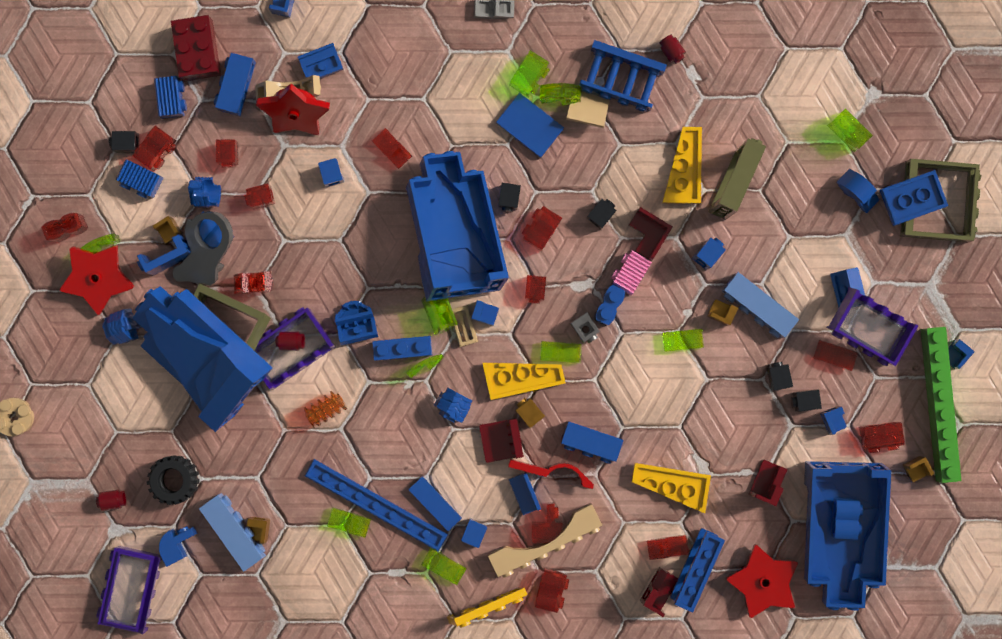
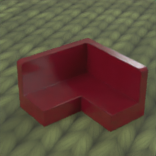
[628,207,673,261]
[749,460,788,506]
[640,567,678,617]

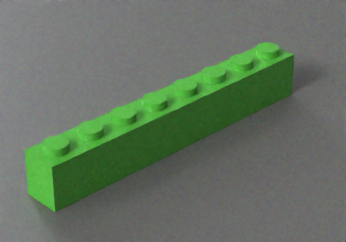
[920,327,962,483]

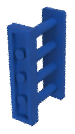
[579,40,667,112]
[670,528,725,613]

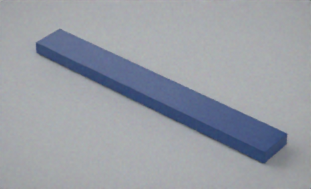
[305,459,448,551]

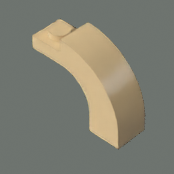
[255,75,321,101]

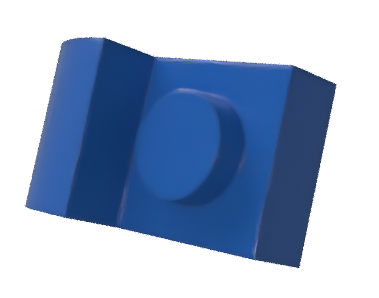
[836,169,880,213]
[159,526,197,567]

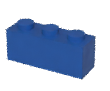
[214,52,256,117]
[372,336,433,361]
[561,421,624,464]

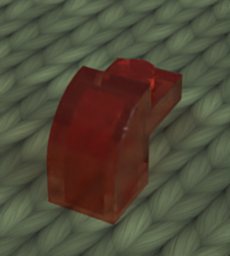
[234,271,273,294]
[532,502,563,543]

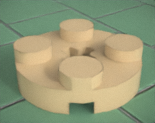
[0,398,34,436]

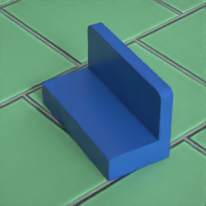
[830,267,865,308]
[509,472,541,515]

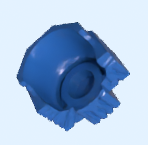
[188,177,221,208]
[102,308,142,345]
[434,387,472,423]

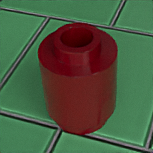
[659,34,686,64]
[275,332,305,351]
[96,489,126,511]

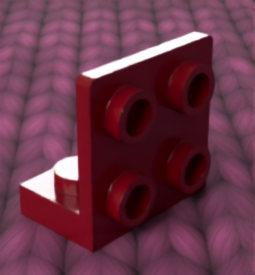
[479,418,524,463]

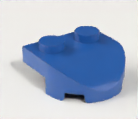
[335,301,378,346]

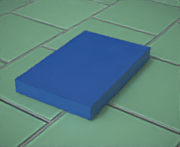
[496,93,564,158]
[879,170,949,226]

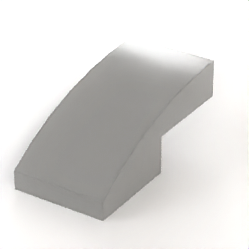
[473,0,514,19]

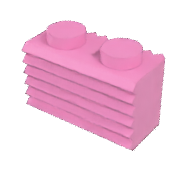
[611,250,652,296]

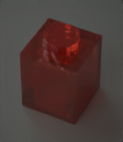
[216,139,238,168]
[244,183,276,210]
[525,275,546,304]

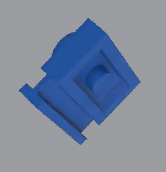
[298,43,344,79]

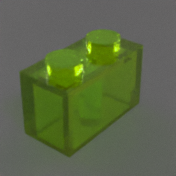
[509,50,550,98]
[827,108,873,152]
[421,296,458,335]

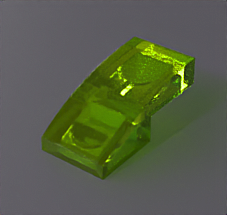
[540,83,581,106]
[80,233,120,253]
[662,329,704,352]
[540,341,582,363]
[406,354,444,379]
[327,507,371,538]
[421,548,467,585]

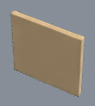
[566,90,609,128]

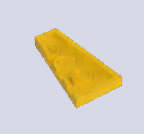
[662,127,702,204]
[482,363,566,400]
[631,463,711,513]
[447,587,527,628]

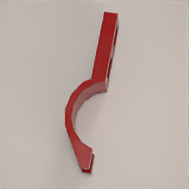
[508,459,594,489]

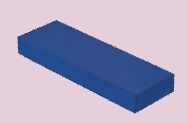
[409,476,462,531]

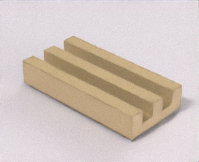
[449,305,478,347]

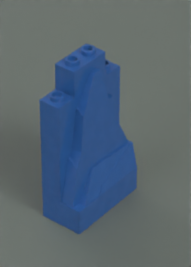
[406,151,509,301]
[132,286,272,432]
[804,461,891,611]

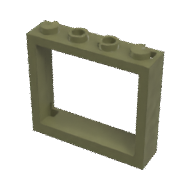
[709,138,766,220]
[900,159,982,242]
[194,283,271,351]

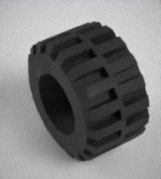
[147,455,200,505]

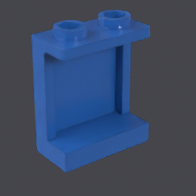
[137,234,191,275]

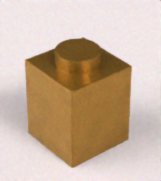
[516,398,545,428]

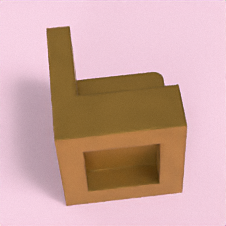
[153,216,183,244]
[707,299,738,326]
[903,456,934,482]
[247,516,270,544]

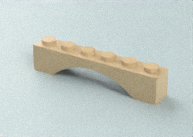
[488,503,602,578]

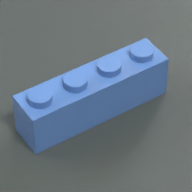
[722,272,799,339]
[199,493,266,572]

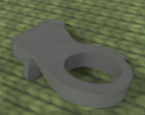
[173,211,233,286]

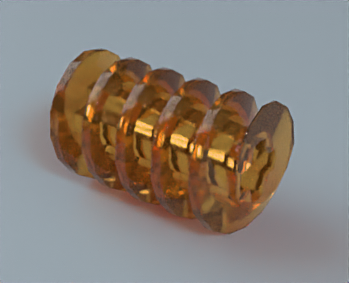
[304,391,348,429]

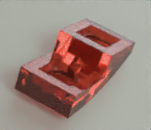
[372,128,412,169]
[813,340,858,371]
[647,534,689,560]

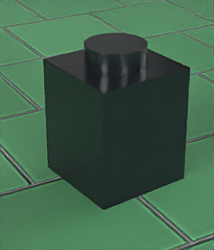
[109,131,139,153]
[498,182,521,212]
[587,199,617,230]
[766,361,793,391]
[791,389,822,412]

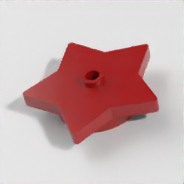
[256,84,330,135]
[60,245,134,315]
[726,544,798,618]

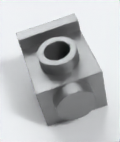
[570,313,600,343]

